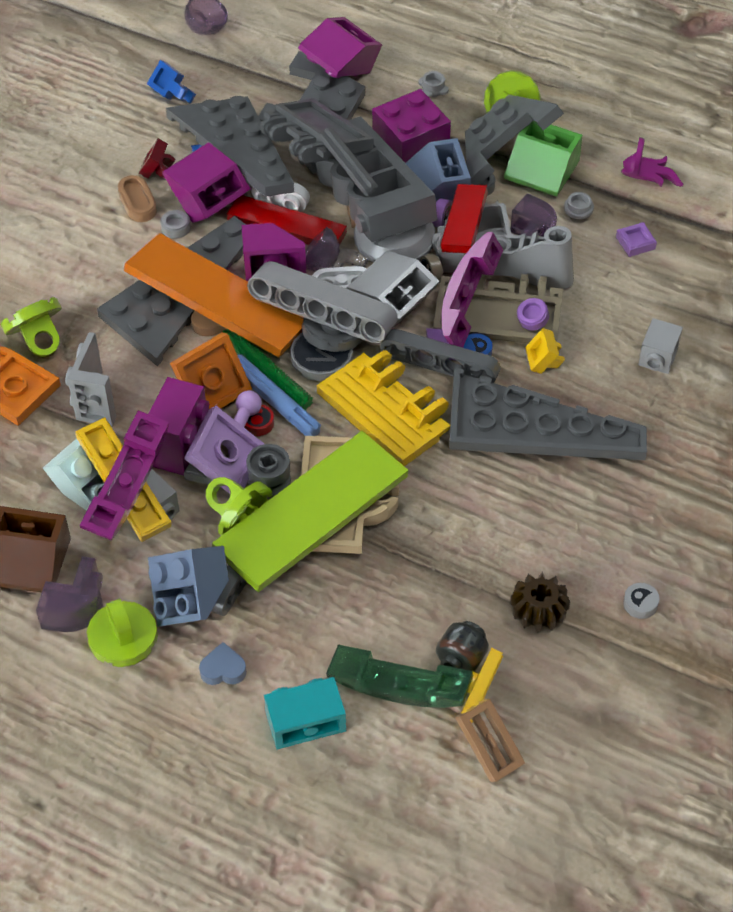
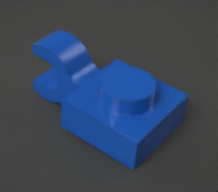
[147,60,196,104]

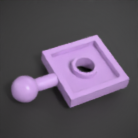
[184,390,264,494]

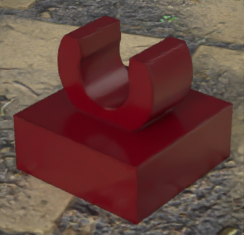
[138,138,176,179]

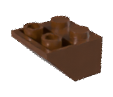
[0,506,71,594]

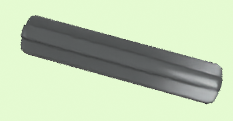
[319,127,378,196]

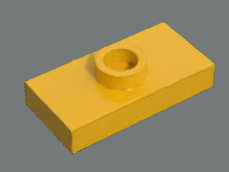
[460,648,503,723]

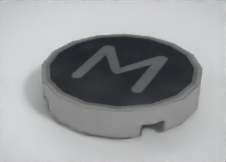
[290,332,353,381]

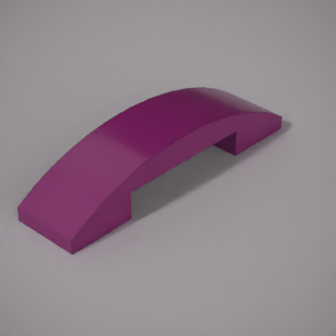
[441,232,503,348]
[80,410,169,541]

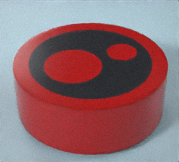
[244,405,274,436]

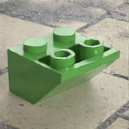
[504,121,583,197]

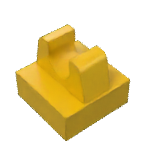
[525,328,565,374]

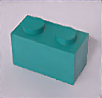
[264,677,347,750]

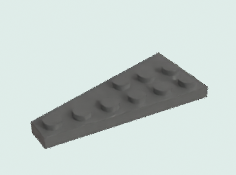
[166,96,294,197]
[97,216,246,367]
[449,367,647,460]

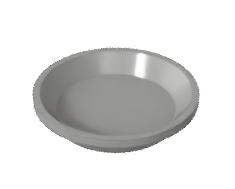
[354,222,435,262]

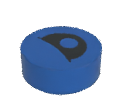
[463,333,493,356]

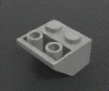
[346,251,439,329]

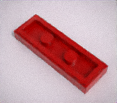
[441,184,488,253]

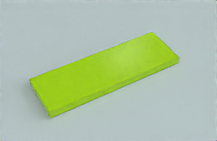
[212,431,409,593]

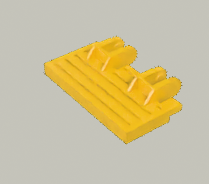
[317,350,450,467]

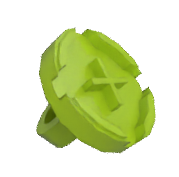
[484,70,541,113]
[0,297,62,357]
[206,477,273,536]
[87,599,158,667]

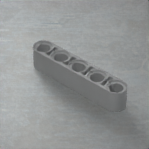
[247,261,398,343]

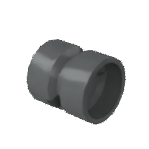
[246,444,291,500]

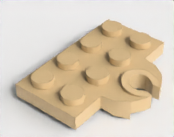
[301,436,399,554]

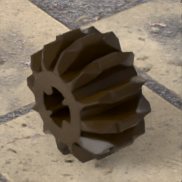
[510,571,570,633]

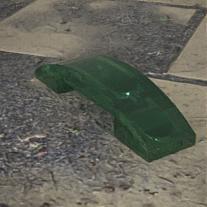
[326,644,474,708]

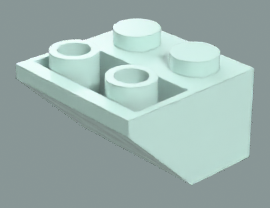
[43,438,104,511]

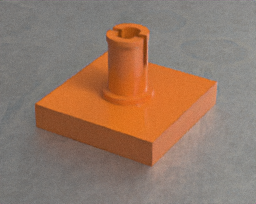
[170,332,252,409]

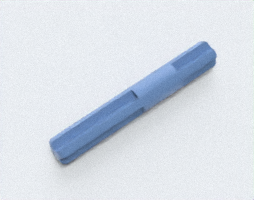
[238,354,321,436]

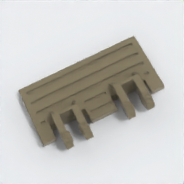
[433,274,563,343]

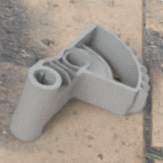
[432,200,574,289]

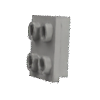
[65,332,117,427]

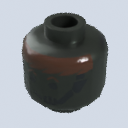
[436,621,489,675]

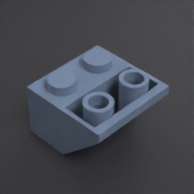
[406,138,471,202]
[148,546,229,627]

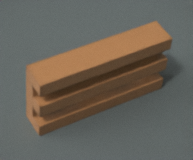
[455,698,525,782]

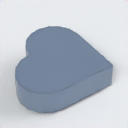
[199,642,247,685]

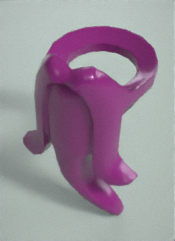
[621,137,684,187]

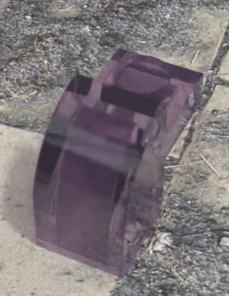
[510,193,557,237]
[36,556,104,632]

